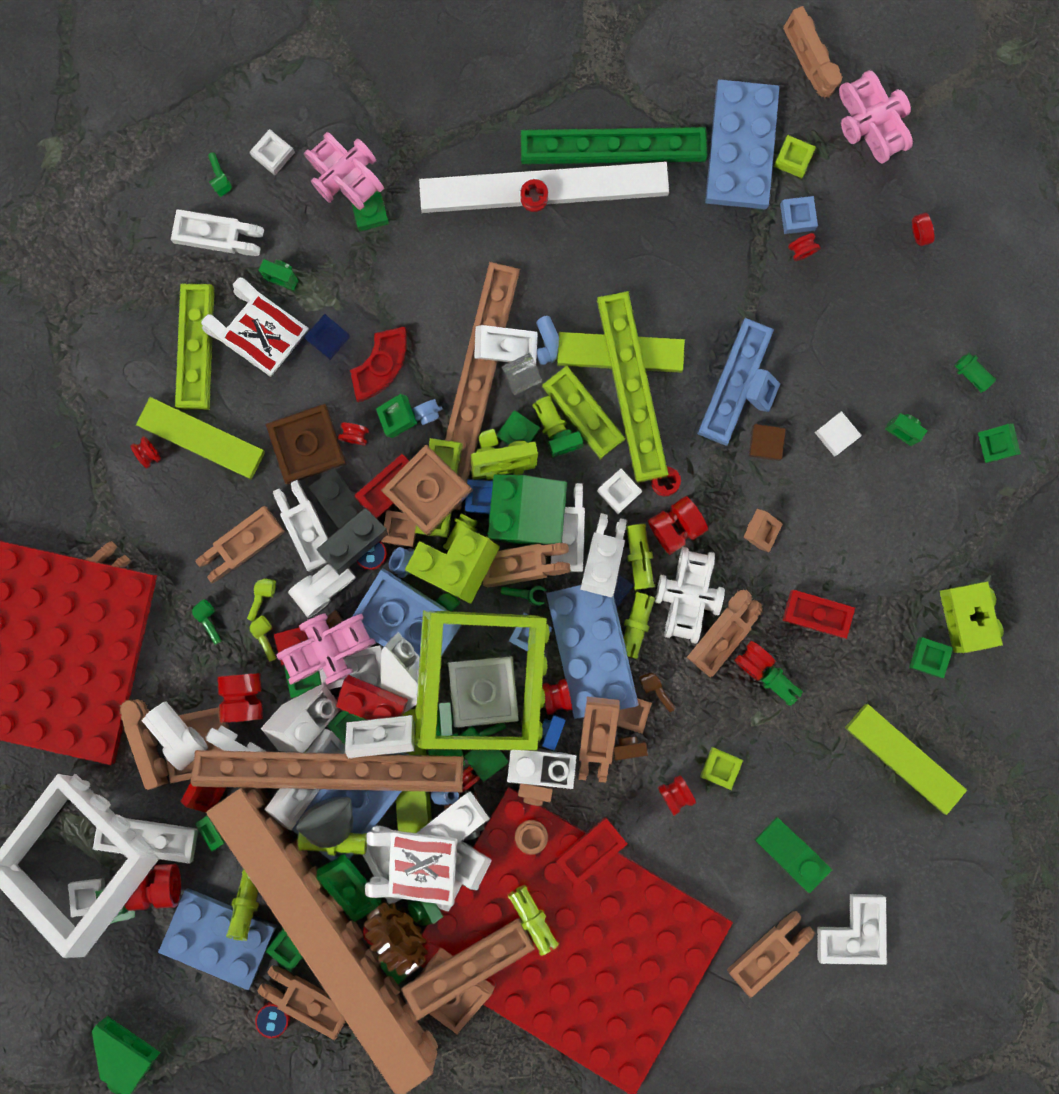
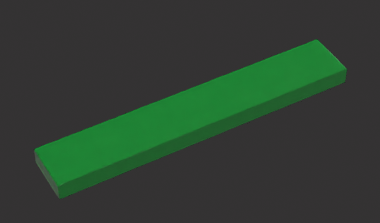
[521,127,707,164]

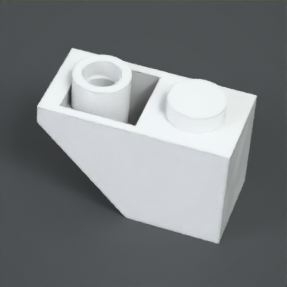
[381,632,440,713]
[261,684,341,753]
[507,748,576,789]

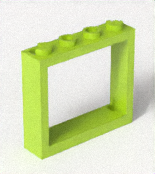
[414,610,550,750]

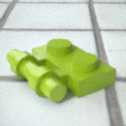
[471,441,538,481]

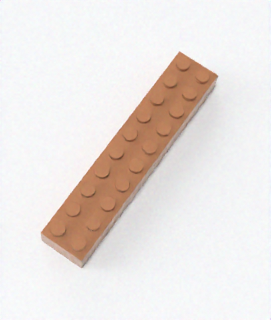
[206,787,438,1094]

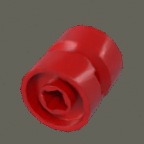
[648,496,708,555]
[217,673,263,723]
[124,863,181,911]

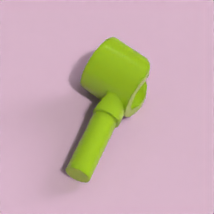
[479,429,499,448]
[247,579,276,621]
[250,615,276,662]

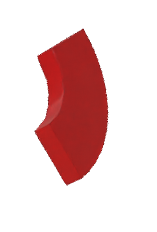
[350,327,407,402]

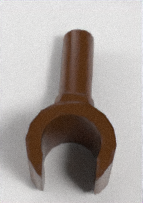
[639,672,676,712]

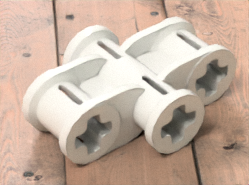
[655,547,725,644]

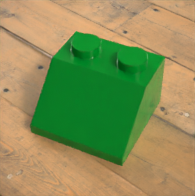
[488,474,567,545]

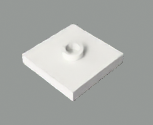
[448,656,519,727]

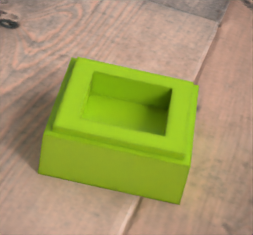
[773,135,816,178]
[700,747,743,790]

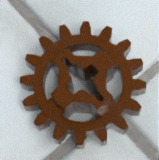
[364,902,428,976]

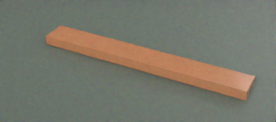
[445,262,520,511]
[191,750,463,792]

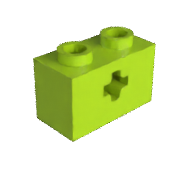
[939,582,1004,653]

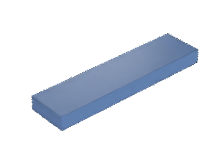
[697,318,774,446]

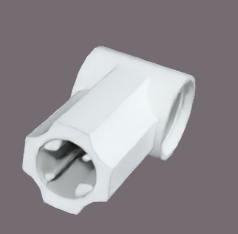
[288,564,357,618]
[142,702,208,771]

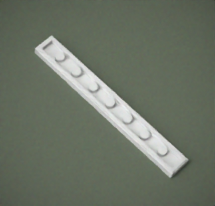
[419,162,669,213]

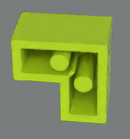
[405,525,500,604]

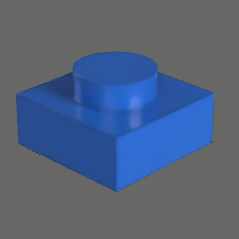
[465,479,493,514]
[542,714,566,751]

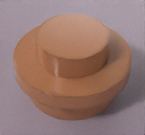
[515,820,548,854]

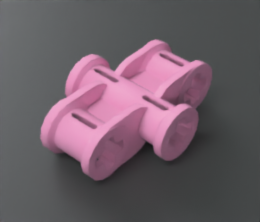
[839,70,913,164]
[304,132,384,210]
[276,613,376,685]

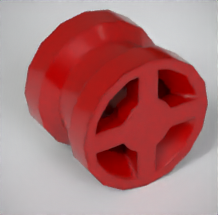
[734,641,776,681]
[542,679,573,715]
[658,775,696,816]

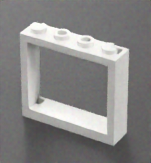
[0,774,159,958]

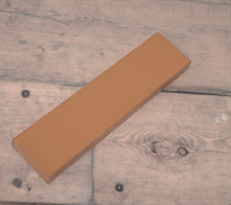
[401,919,535,1020]

